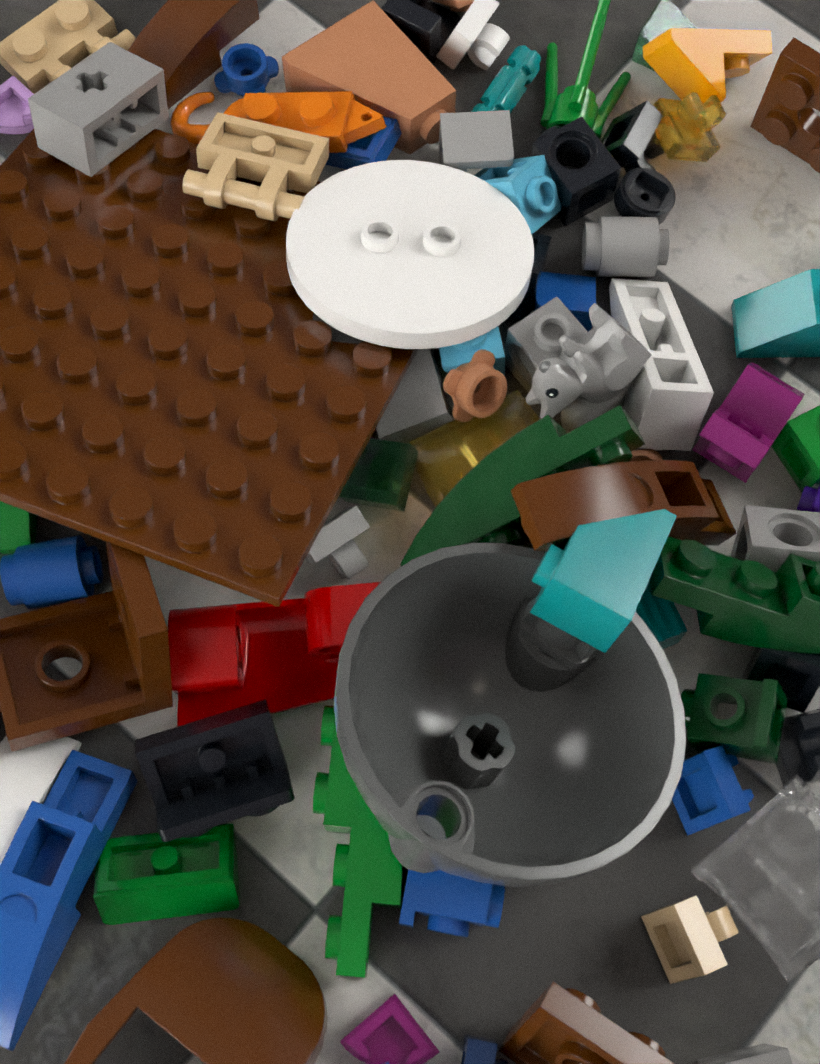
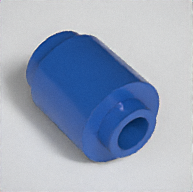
[0,535,103,609]

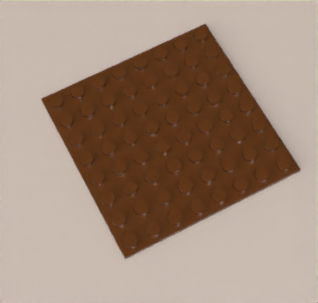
[0,129,418,607]

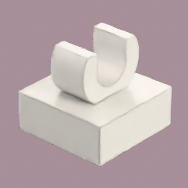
[436,0,510,71]

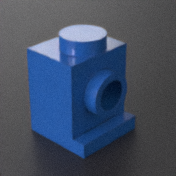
[399,869,505,937]

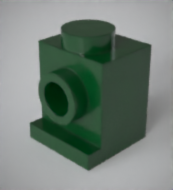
[681,673,787,764]

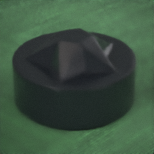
[614,168,676,225]

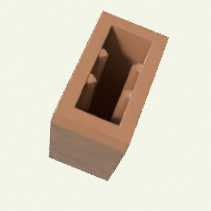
[281,0,456,154]

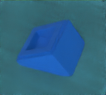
[533,272,596,332]

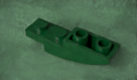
[400,405,645,566]
[649,536,820,654]

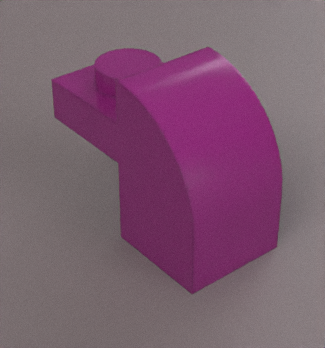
[692,362,805,483]

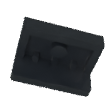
[135,699,295,842]

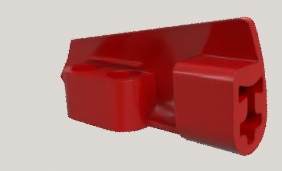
[168,582,381,727]

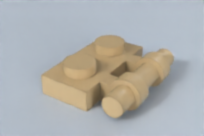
[0,0,136,94]
[182,112,329,221]

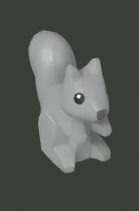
[526,303,652,433]

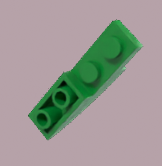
[313,705,402,978]

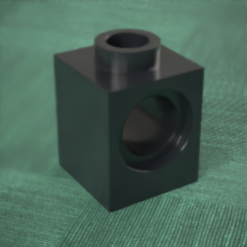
[531,117,621,226]

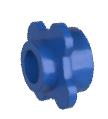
[214,43,279,97]

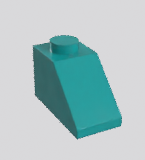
[731,269,820,358]
[530,509,677,653]

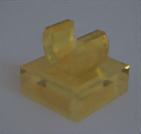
[653,92,726,162]

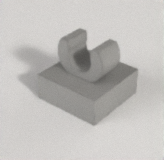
[305,506,370,579]

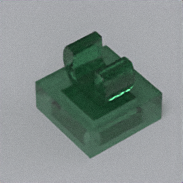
[339,438,418,512]

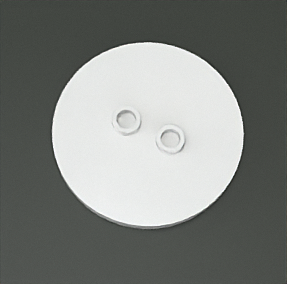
[286,160,534,349]

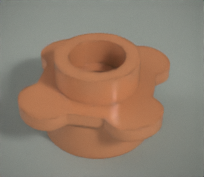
[443,349,507,422]

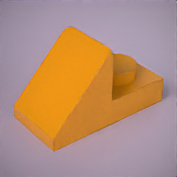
[642,28,773,113]

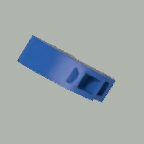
[0,750,138,1052]

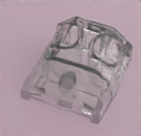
[691,774,820,983]

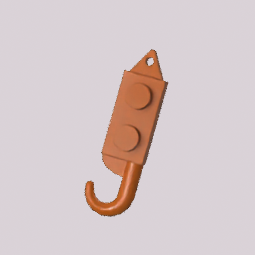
[170,91,386,153]

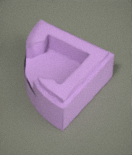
[0,76,34,135]

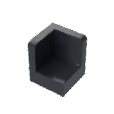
[381,0,460,64]

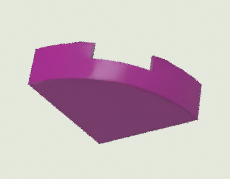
[340,993,440,1064]

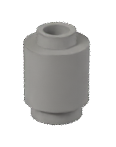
[581,216,670,277]

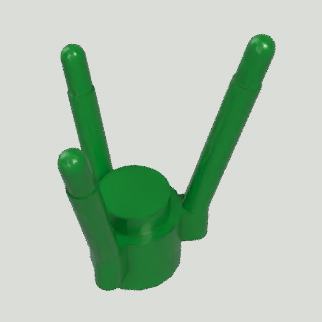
[540,0,631,139]

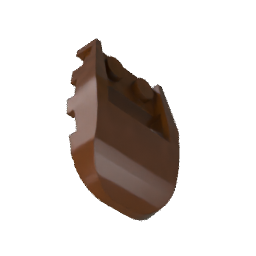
[64,918,328,1064]

